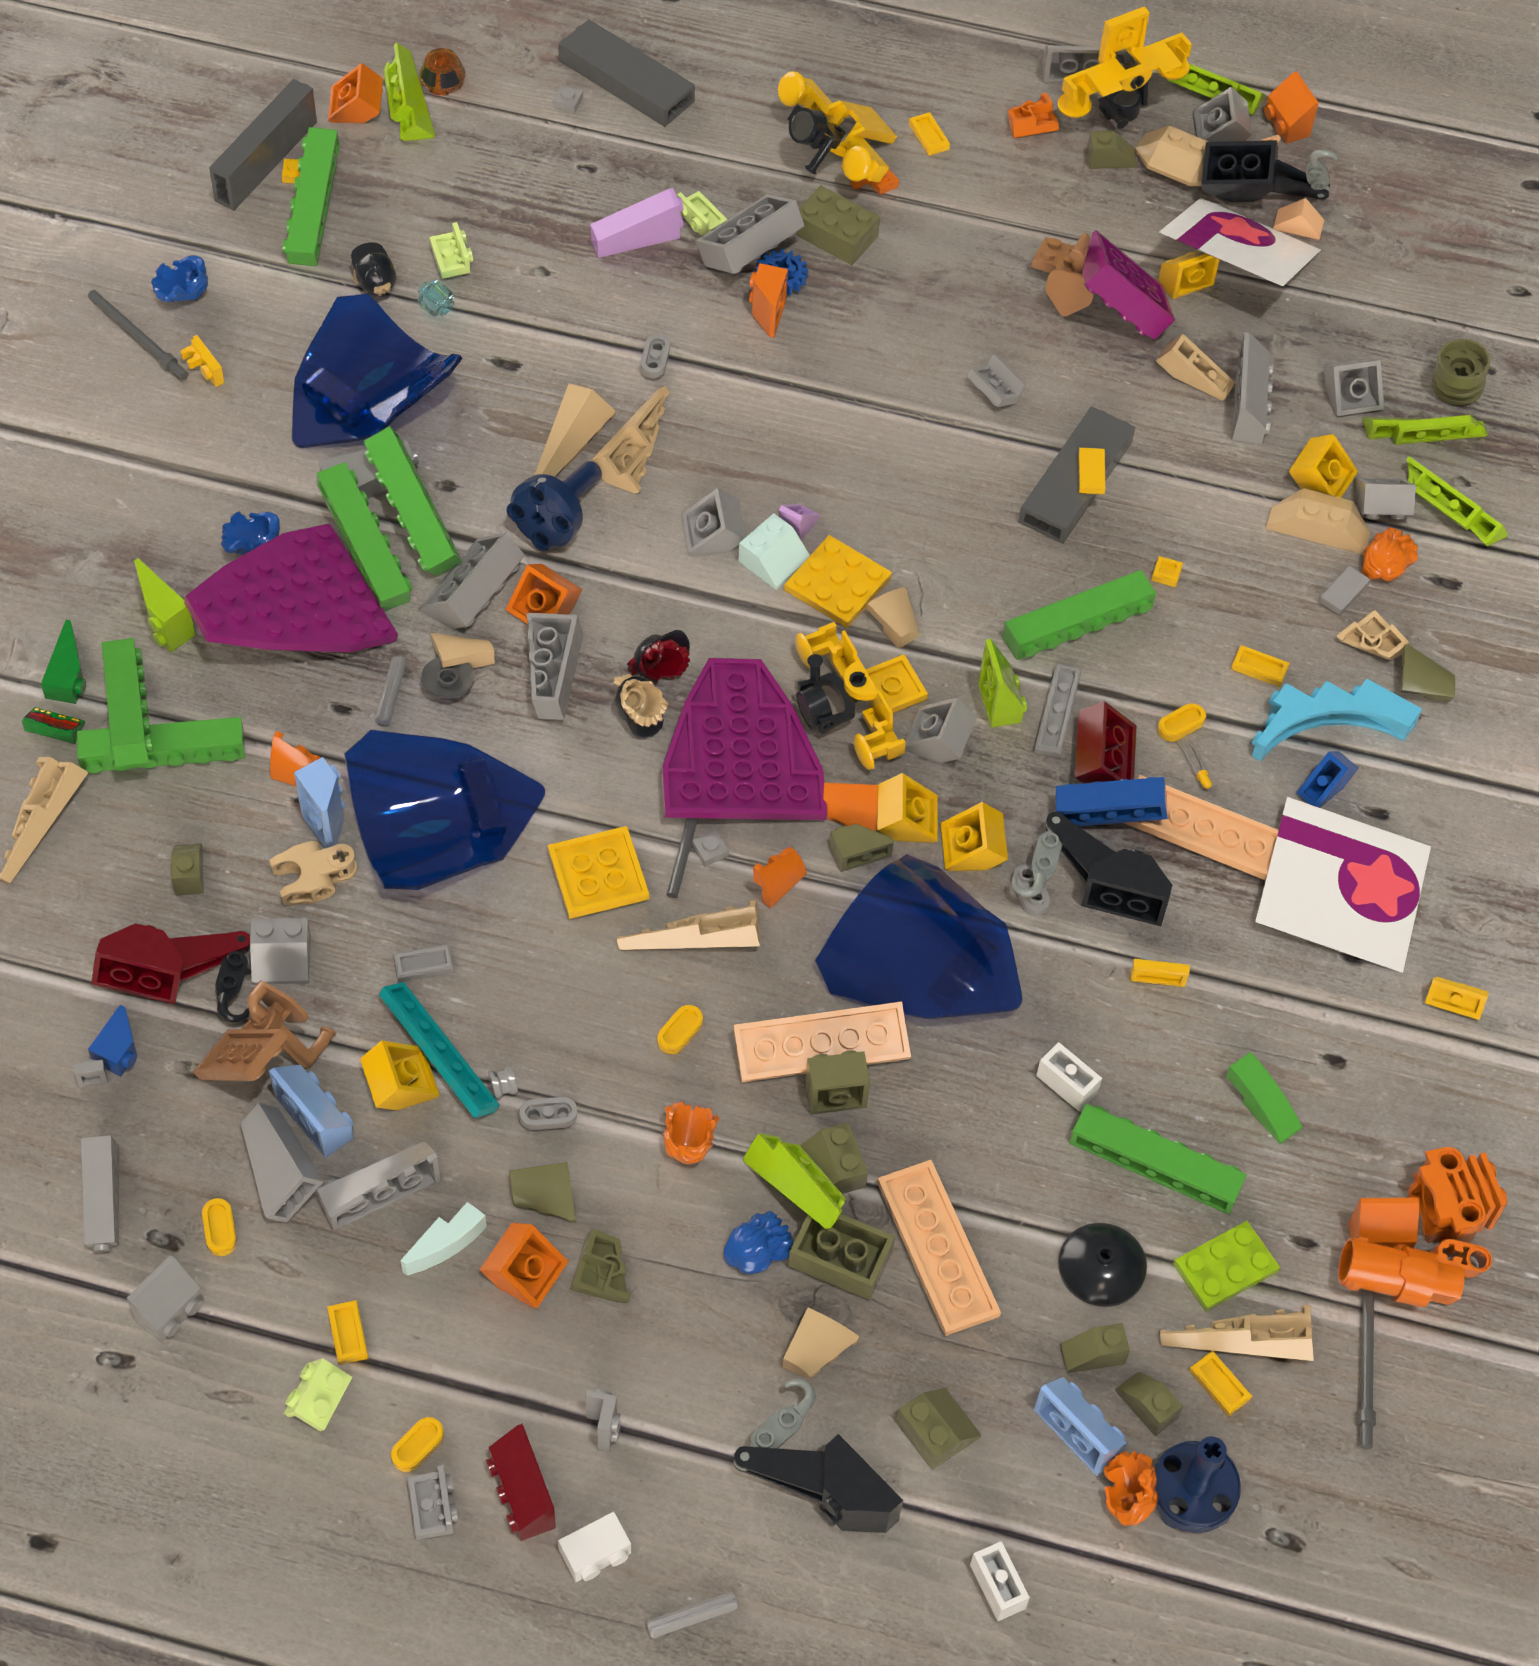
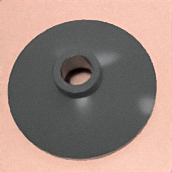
[421,657,474,698]

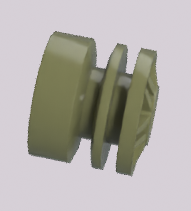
[1432,339,1490,405]

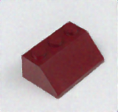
[1075,701,1137,784]
[485,1423,556,1541]

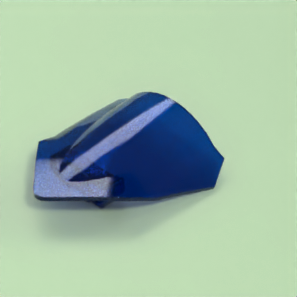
[292,294,463,448]
[344,730,545,890]
[815,854,1023,1019]

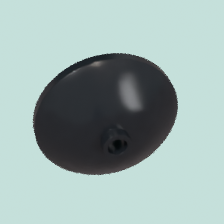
[1058,1223,1147,1307]

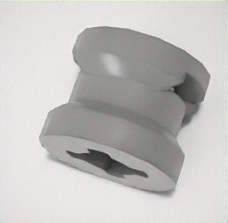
[488,1066,518,1099]

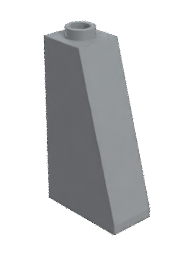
[318,440,419,499]
[241,1103,323,1223]
[81,1135,119,1252]

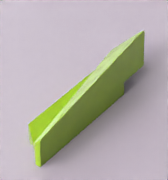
[384,43,436,141]
[1167,64,1267,115]
[1362,415,1487,445]
[1407,456,1509,546]
[743,1133,846,1229]

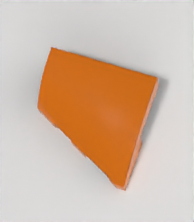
[1008,93,1059,138]
[270,731,328,786]
[823,782,878,832]
[753,847,807,908]

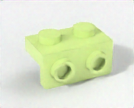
[676,191,728,236]
[429,222,473,279]
[284,1358,352,1431]

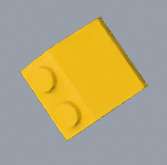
[1158,250,1220,300]
[1289,434,1358,498]
[877,773,938,843]
[941,802,1008,871]
[360,1040,440,1110]

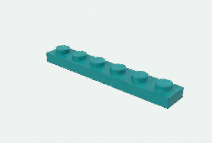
[379,982,500,1118]

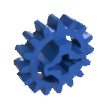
[755,249,808,295]

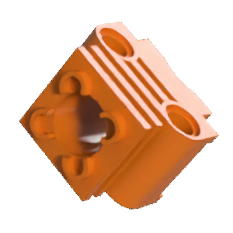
[1407,1147,1507,1253]

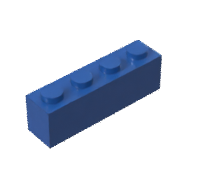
[1056,777,1168,826]

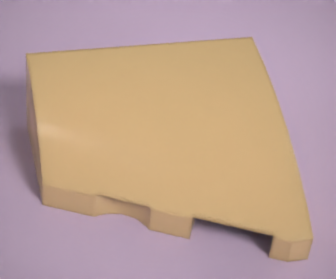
[867,587,920,649]
[1336,610,1409,660]
[431,633,495,669]
[782,1308,859,1379]

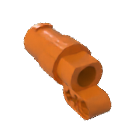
[1338,1236,1492,1308]

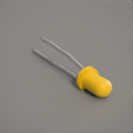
[1177,740,1212,789]

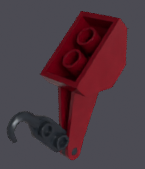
[91,923,250,1023]

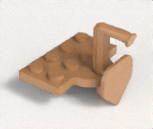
[1031,233,1094,316]
[192,981,336,1081]

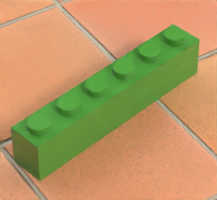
[283,127,340,267]
[364,426,463,577]
[316,462,412,612]
[1002,570,1156,660]
[101,638,153,767]
[77,717,245,773]
[1069,1103,1247,1215]

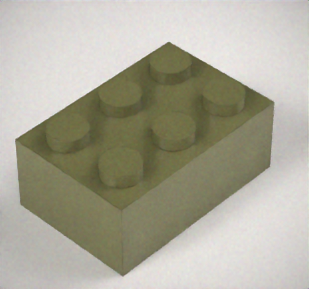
[796,185,880,265]
[788,1214,895,1300]

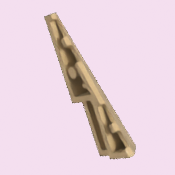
[535,383,615,477]
[591,386,670,494]
[0,757,89,883]
[617,899,761,950]
[1160,1305,1314,1361]

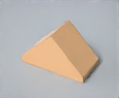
[1273,198,1324,240]

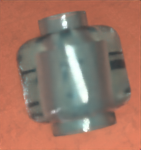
[418,280,454,316]

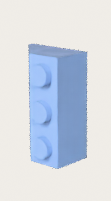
[294,757,345,848]
[269,1065,354,1158]
[1034,1377,1127,1476]

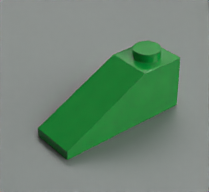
[41,619,86,704]

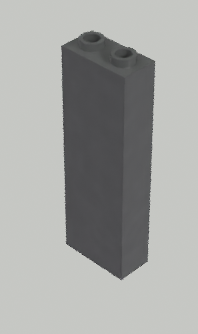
[558,19,695,127]
[209,79,317,211]
[1018,406,1135,544]

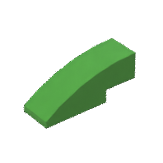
[1226,1052,1302,1144]

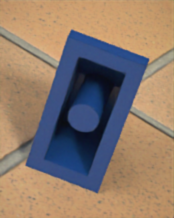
[1297,751,1359,808]
[88,1005,137,1077]

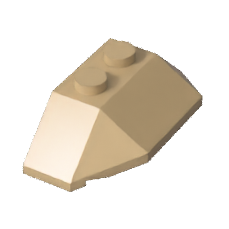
[1135,126,1209,186]
[1266,488,1370,555]

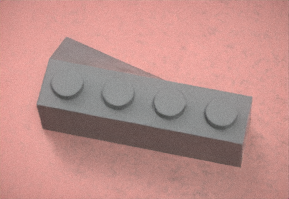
[527,613,583,720]
[317,1141,441,1230]

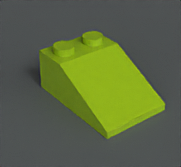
[134,558,195,653]
[978,639,1027,728]

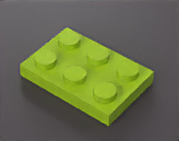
[1173,1221,1280,1312]

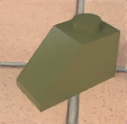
[1087,131,1137,169]
[829,824,894,872]
[171,843,204,896]
[1060,1323,1130,1373]
[1116,1372,1183,1436]

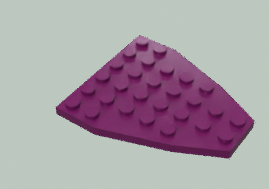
[184,523,398,652]
[662,658,827,820]

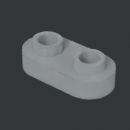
[641,334,670,379]
[1013,865,1050,916]
[519,1097,577,1130]

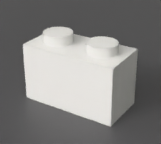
[1036,1042,1102,1112]
[558,1512,631,1582]
[970,1541,1030,1621]

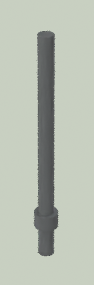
[88,290,189,380]
[667,818,698,898]
[1357,1289,1376,1449]

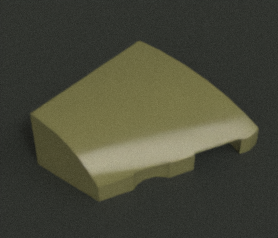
[1400,644,1455,701]
[509,1162,576,1223]
[570,1228,630,1303]

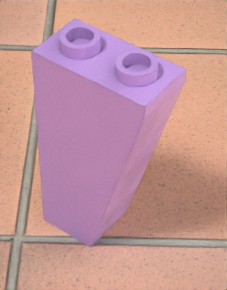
[590,188,684,258]

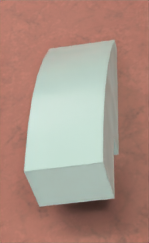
[401,1202,487,1276]

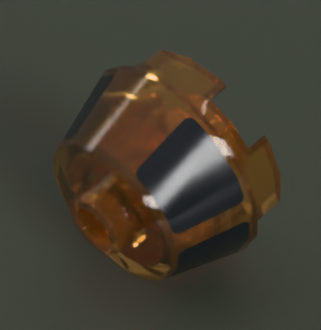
[420,48,466,95]

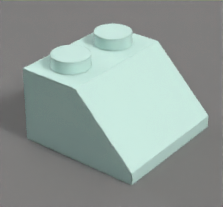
[738,513,810,590]

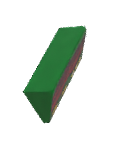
[22,707,85,744]

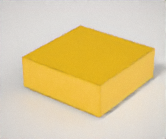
[1151,556,1183,587]

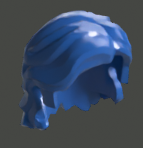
[151,255,208,302]
[221,511,280,555]
[724,1211,793,1274]

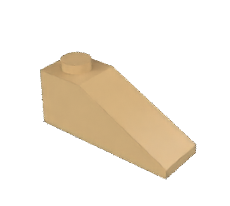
[1156,334,1235,401]

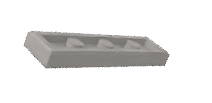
[1034,663,1082,759]

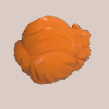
[1362,527,1418,581]
[663,1101,719,1164]
[1103,1451,1158,1526]

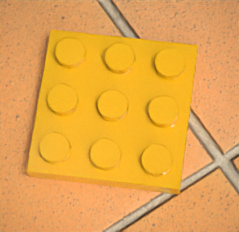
[784,535,892,628]
[548,826,649,919]

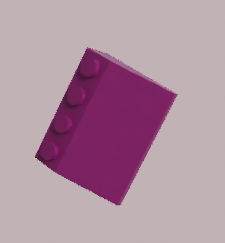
[1082,230,1175,340]

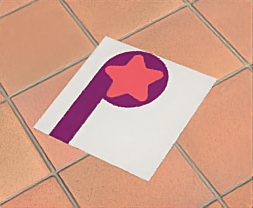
[1159,198,1321,287]
[1255,797,1431,973]

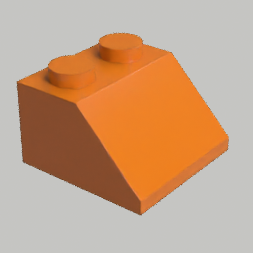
[328,63,383,123]
[1264,71,1319,144]
[749,263,788,338]
[505,563,583,624]
[1348,1198,1419,1250]
[479,1223,569,1309]

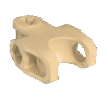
[269,841,358,906]

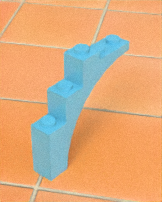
[1252,678,1422,761]

